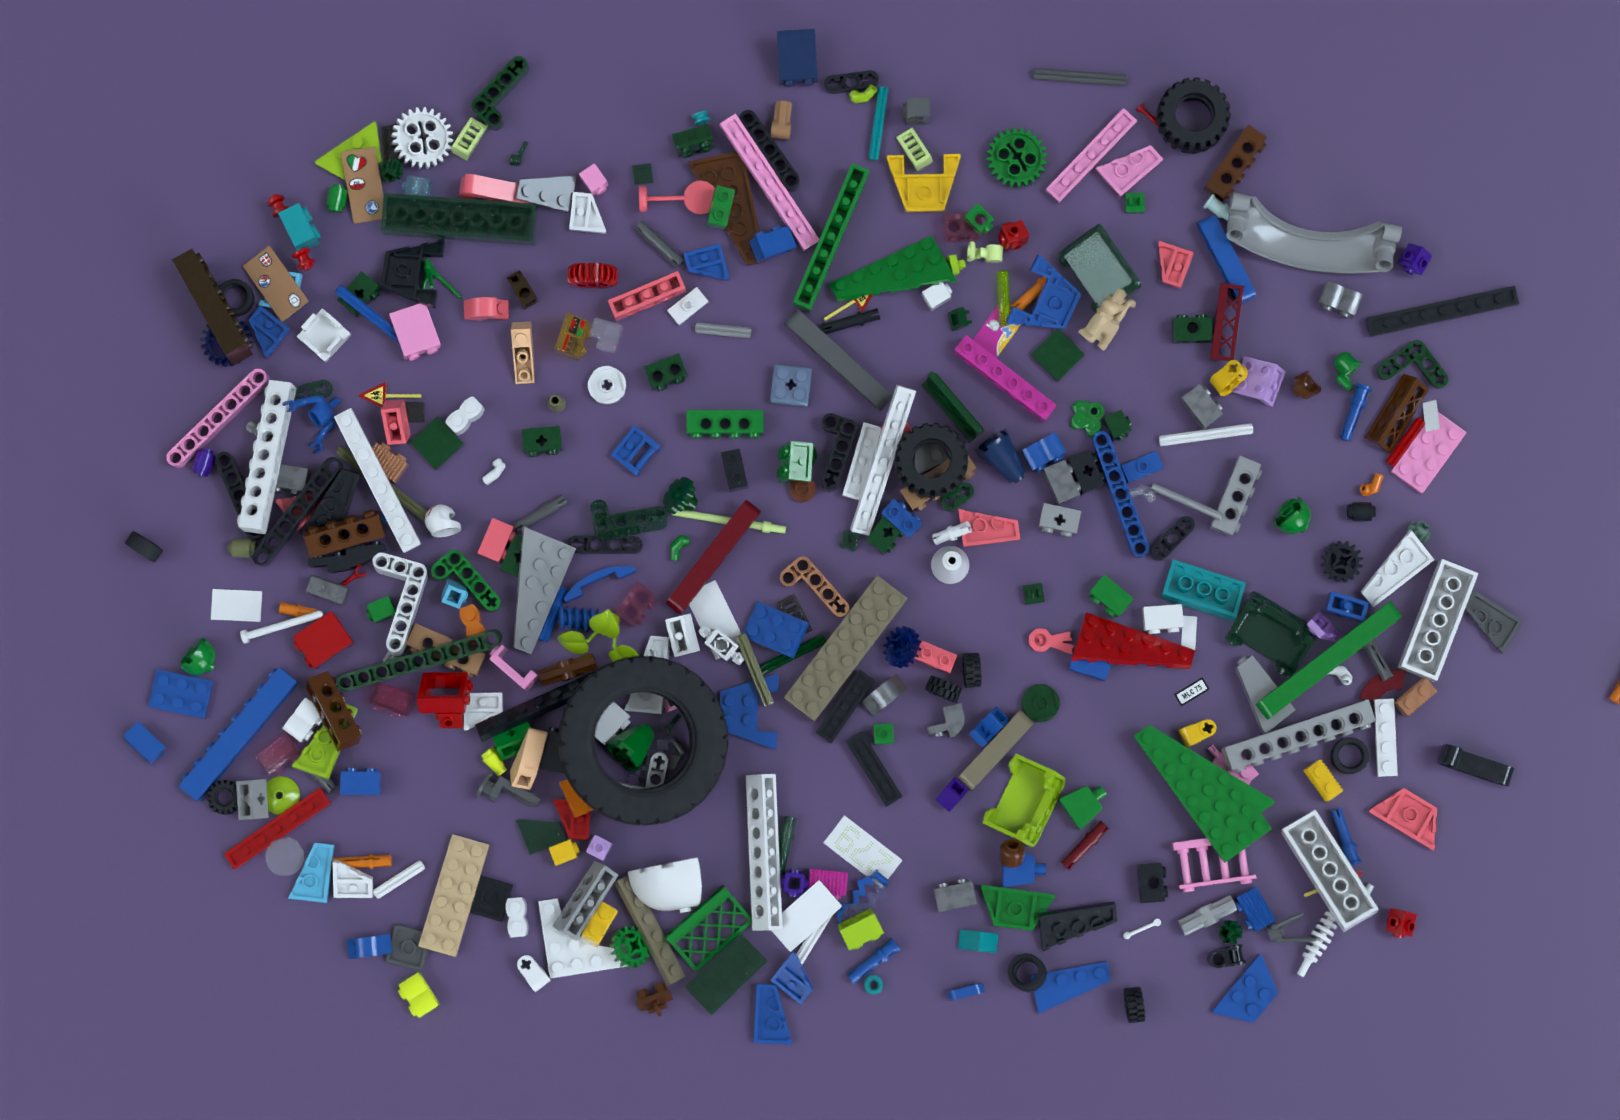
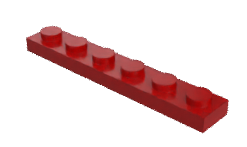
[224,788,332,870]

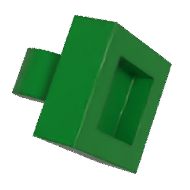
[1125,193,1145,213]

